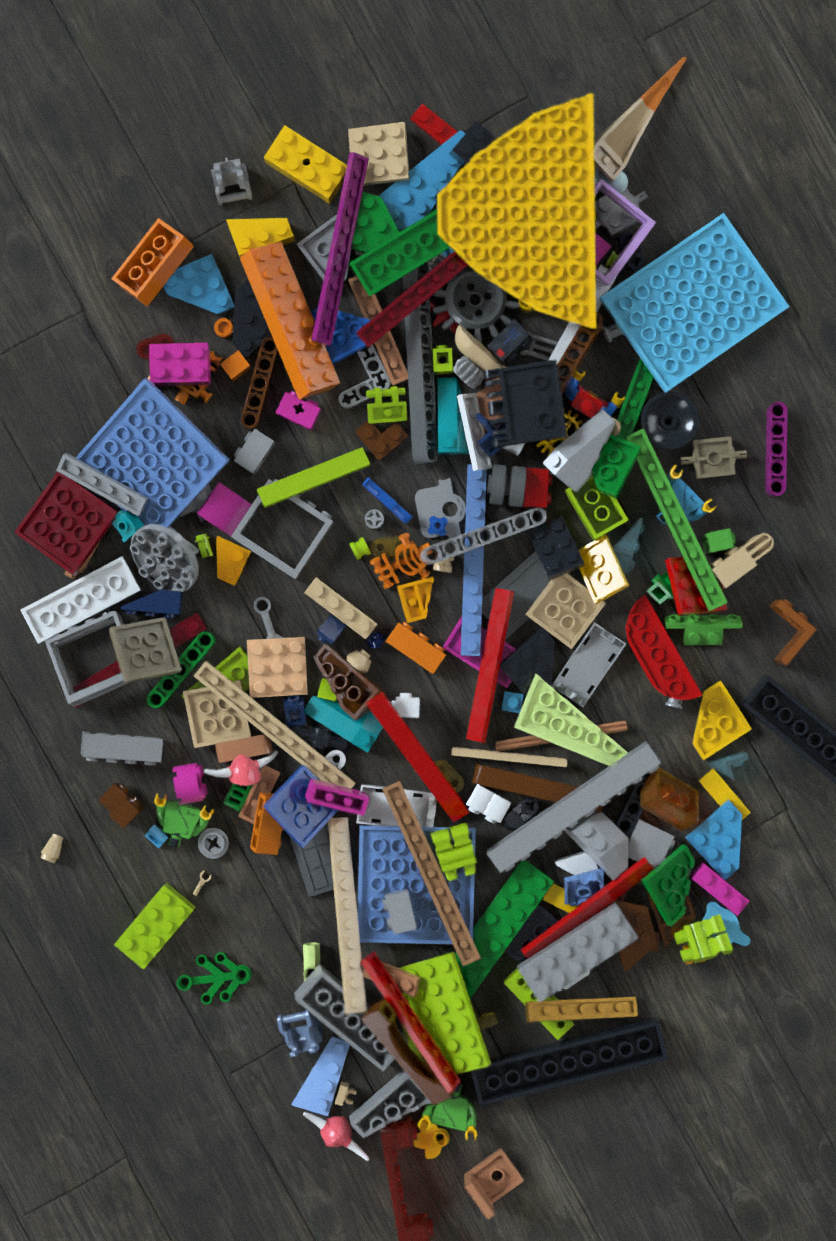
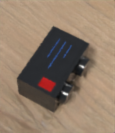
[487,319,534,366]

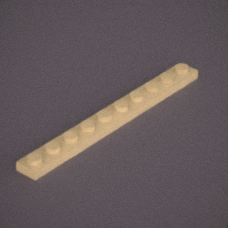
[194,661,356,788]
[328,817,367,1014]

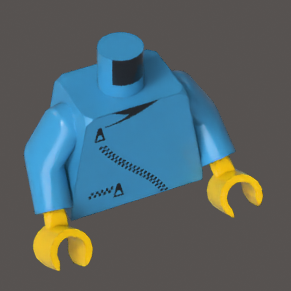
[656,465,717,524]

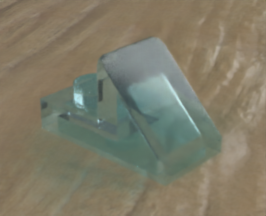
[707,751,749,780]

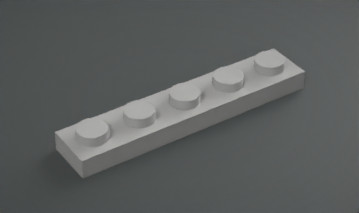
[56,453,149,516]

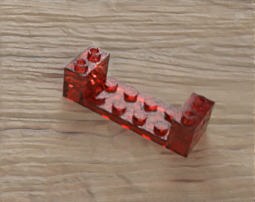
[380,1118,434,1241]

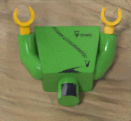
[154,793,214,847]
[417,1083,477,1141]

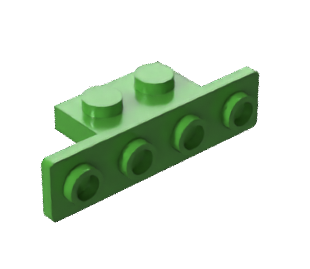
[664,614,743,645]

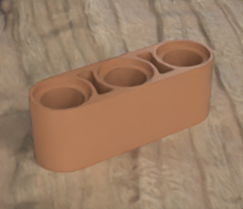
[215,734,273,763]

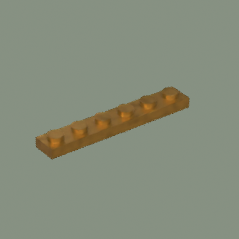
[525,997,638,1022]

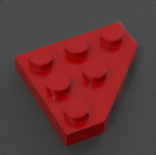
[665,557,727,615]

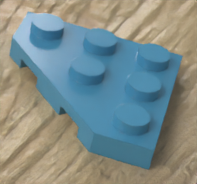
[164,254,234,315]
[685,799,742,880]

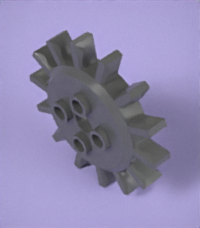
[432,266,519,343]

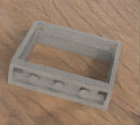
[231,479,334,580]
[45,611,128,707]

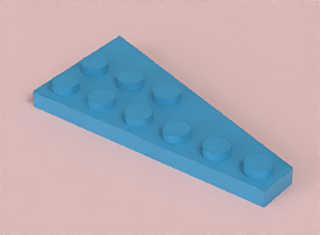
[379,130,466,231]

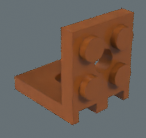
[769,599,817,665]

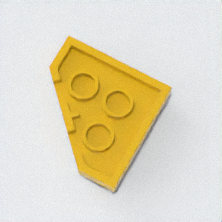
[692,681,752,760]

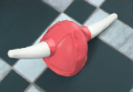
[204,750,278,786]
[303,1112,370,1161]

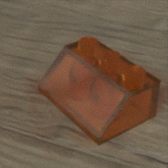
[640,767,699,831]

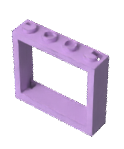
[594,179,656,286]

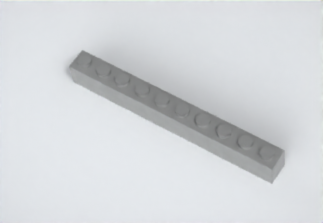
[487,741,661,873]

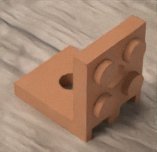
[464,1148,524,1219]

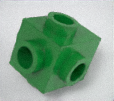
[647,571,674,605]

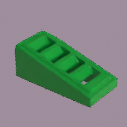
[223,783,253,812]

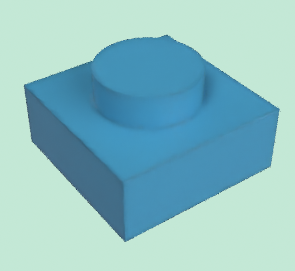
[501,691,524,713]
[145,825,168,849]

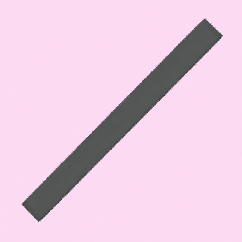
[403,263,438,465]

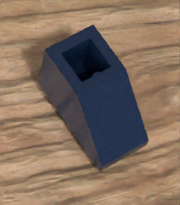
[316,614,347,645]

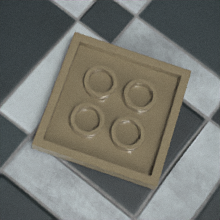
[109,617,181,684]

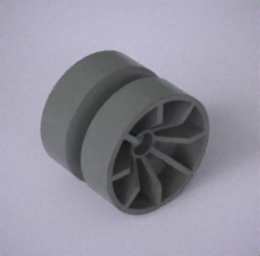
[487,464,526,507]

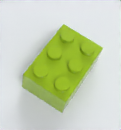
[564,475,628,541]

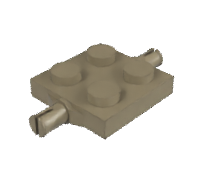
[681,436,747,479]

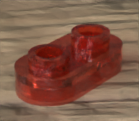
[136,334,174,360]

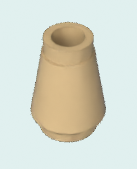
[41,834,63,863]

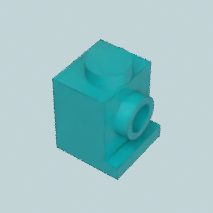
[112,510,144,542]

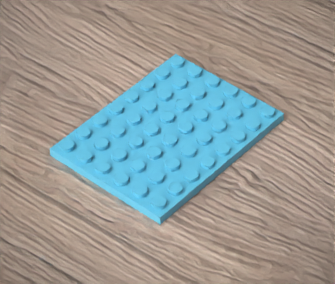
[599,213,790,393]

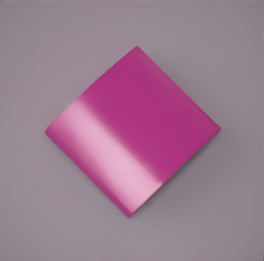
[197,482,252,536]

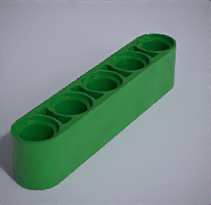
[147,632,216,708]

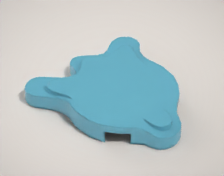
[702,902,750,946]

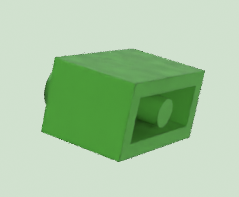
[701,528,736,554]

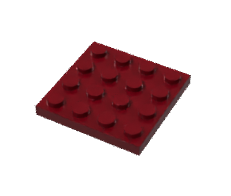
[14,471,118,576]

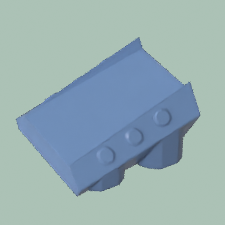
[564,868,604,906]

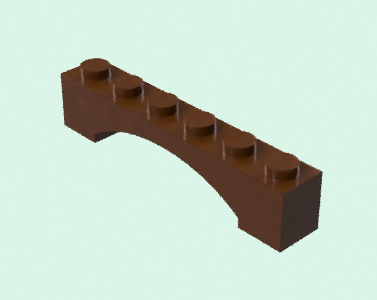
[362,999,455,1105]

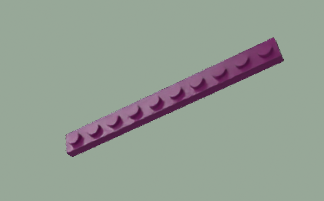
[312,152,369,346]

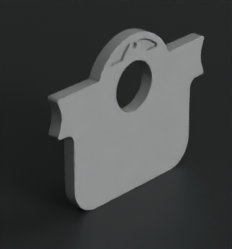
[415,478,466,539]

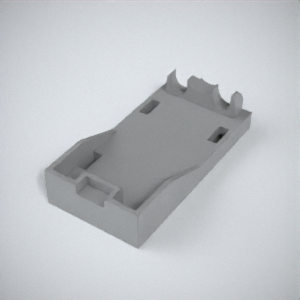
[552,622,626,707]

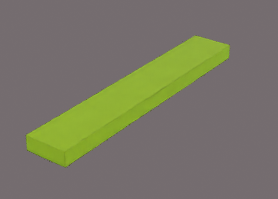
[257,447,370,508]

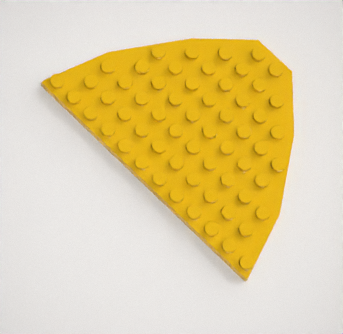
[437,93,596,329]

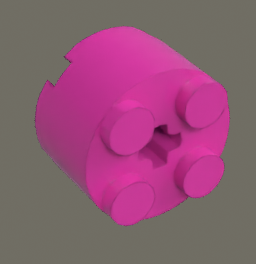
[173,763,207,805]

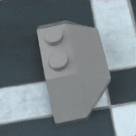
[564,812,628,881]

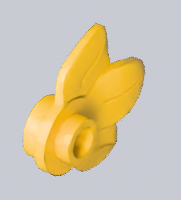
[412,1122,450,1159]

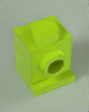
[433,345,453,375]

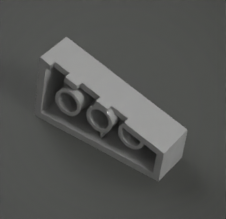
[81,731,163,765]
[349,1070,431,1138]

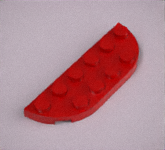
[626,595,703,700]

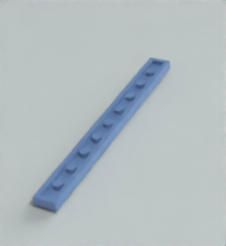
[461,464,487,656]

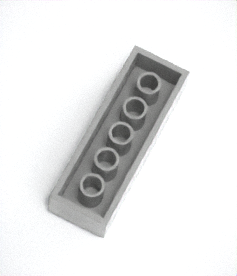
[517,902,638,1002]
[294,964,409,1071]

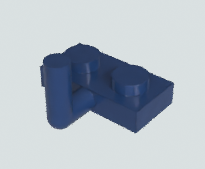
[476,413,507,458]

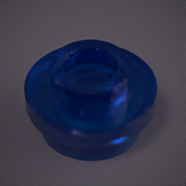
[367,633,386,648]

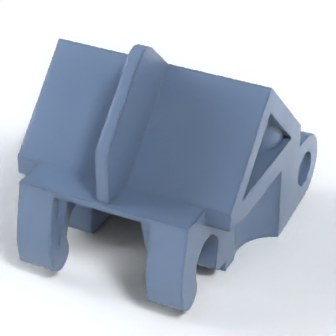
[277,1009,323,1057]

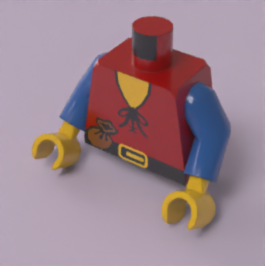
[565,371,625,418]

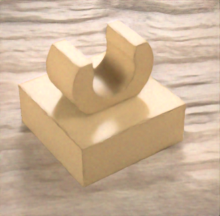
[335,1081,357,1106]

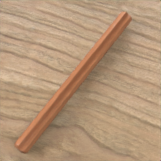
[495,721,627,751]

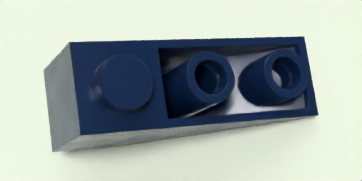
[121,590,183,618]

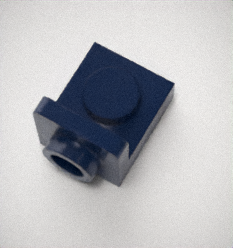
[284,695,306,727]

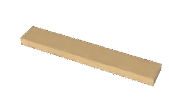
[451,747,567,767]

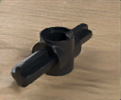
[292,726,348,750]

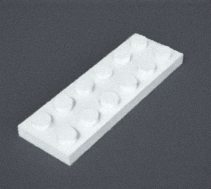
[21,556,141,644]

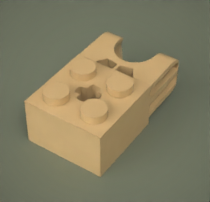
[709,533,774,589]

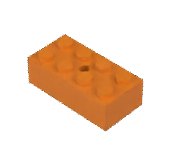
[111,218,194,307]

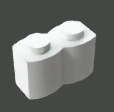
[466,784,511,824]

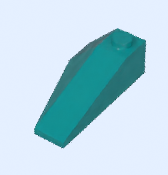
[437,378,469,454]
[305,696,383,753]

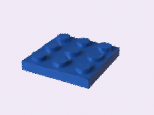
[263,765,338,848]

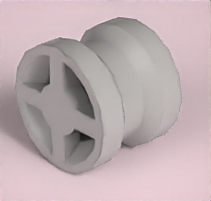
[365,509,384,529]

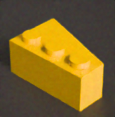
[226,218,295,258]

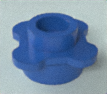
[428,516,448,536]

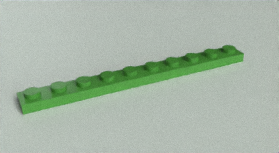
[626,429,727,611]

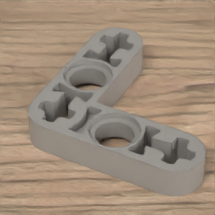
[339,345,390,409]

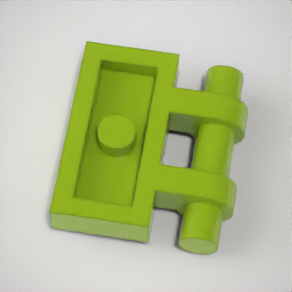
[366,386,407,424]

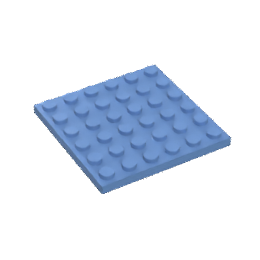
[76,378,230,528]
[357,825,476,944]

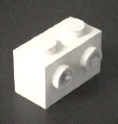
[392,693,419,718]

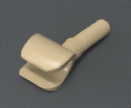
[193,870,211,896]

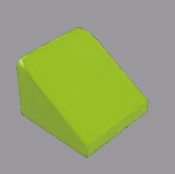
[317,678,337,701]

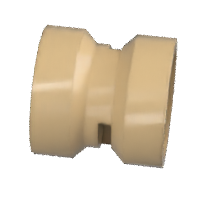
[433,552,455,573]

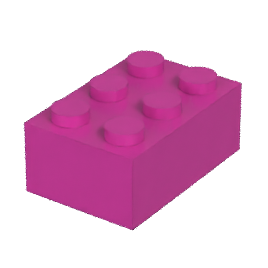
[149,343,211,386]

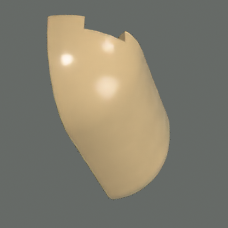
[455,325,507,380]

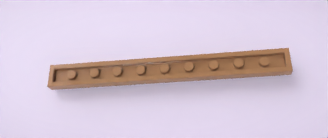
[382,781,480,966]

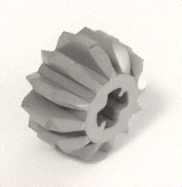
[453,356,484,388]

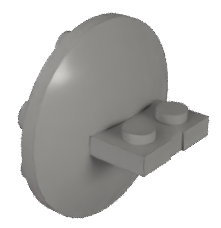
[130,524,200,592]

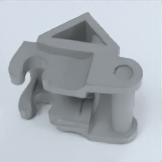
[211,157,252,206]

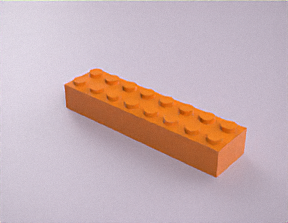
[240,242,340,400]

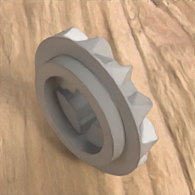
[198,828,229,859]

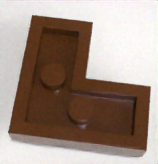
[354,421,408,461]

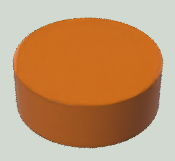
[214,318,234,338]

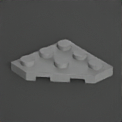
[297,214,351,282]

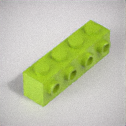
[504,967,574,1040]

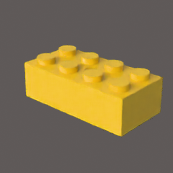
[264,125,347,204]

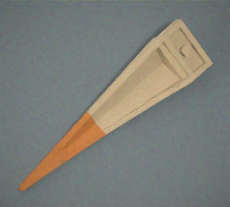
[594,57,687,182]

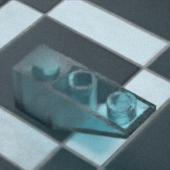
[612,518,645,575]

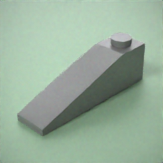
[543,409,616,492]

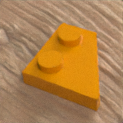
[216,536,251,586]
[397,577,434,623]

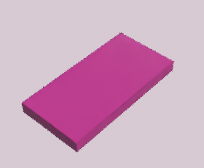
[442,616,516,688]

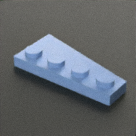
[291,1035,350,1116]

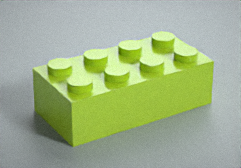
[114,883,196,970]

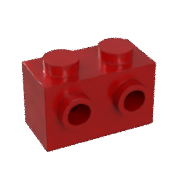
[523,468,552,509]

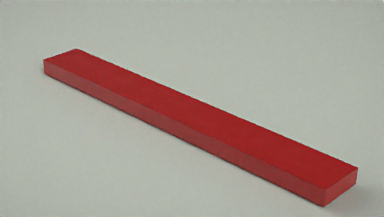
[466,588,514,743]
[366,692,469,822]
[521,857,654,958]
[360,951,461,1093]

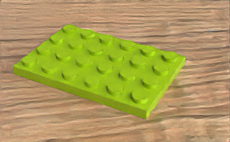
[398,952,491,1074]

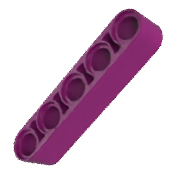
[765,402,787,497]

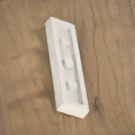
[457,393,492,471]

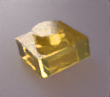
[477,1012,499,1030]

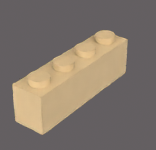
[304,578,378,639]

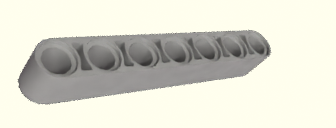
[420,508,547,565]

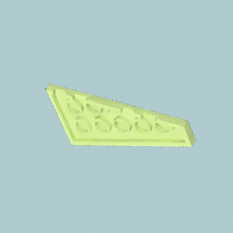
[514,674,628,766]

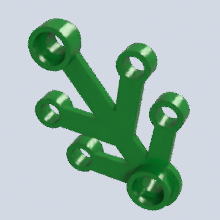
[177,951,252,1005]

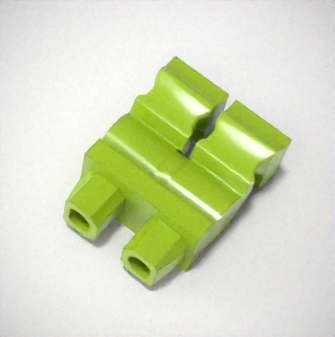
[430,823,476,881]
[674,914,733,963]

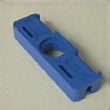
[362,477,413,524]

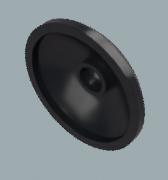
[641,391,699,449]

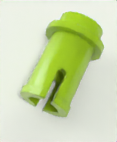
[195,533,213,558]

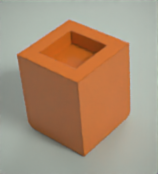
[221,350,251,382]

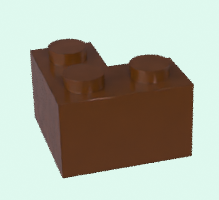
[98,782,145,828]

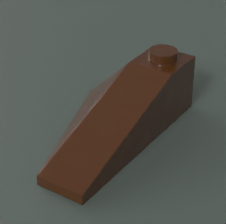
[314,644,387,721]

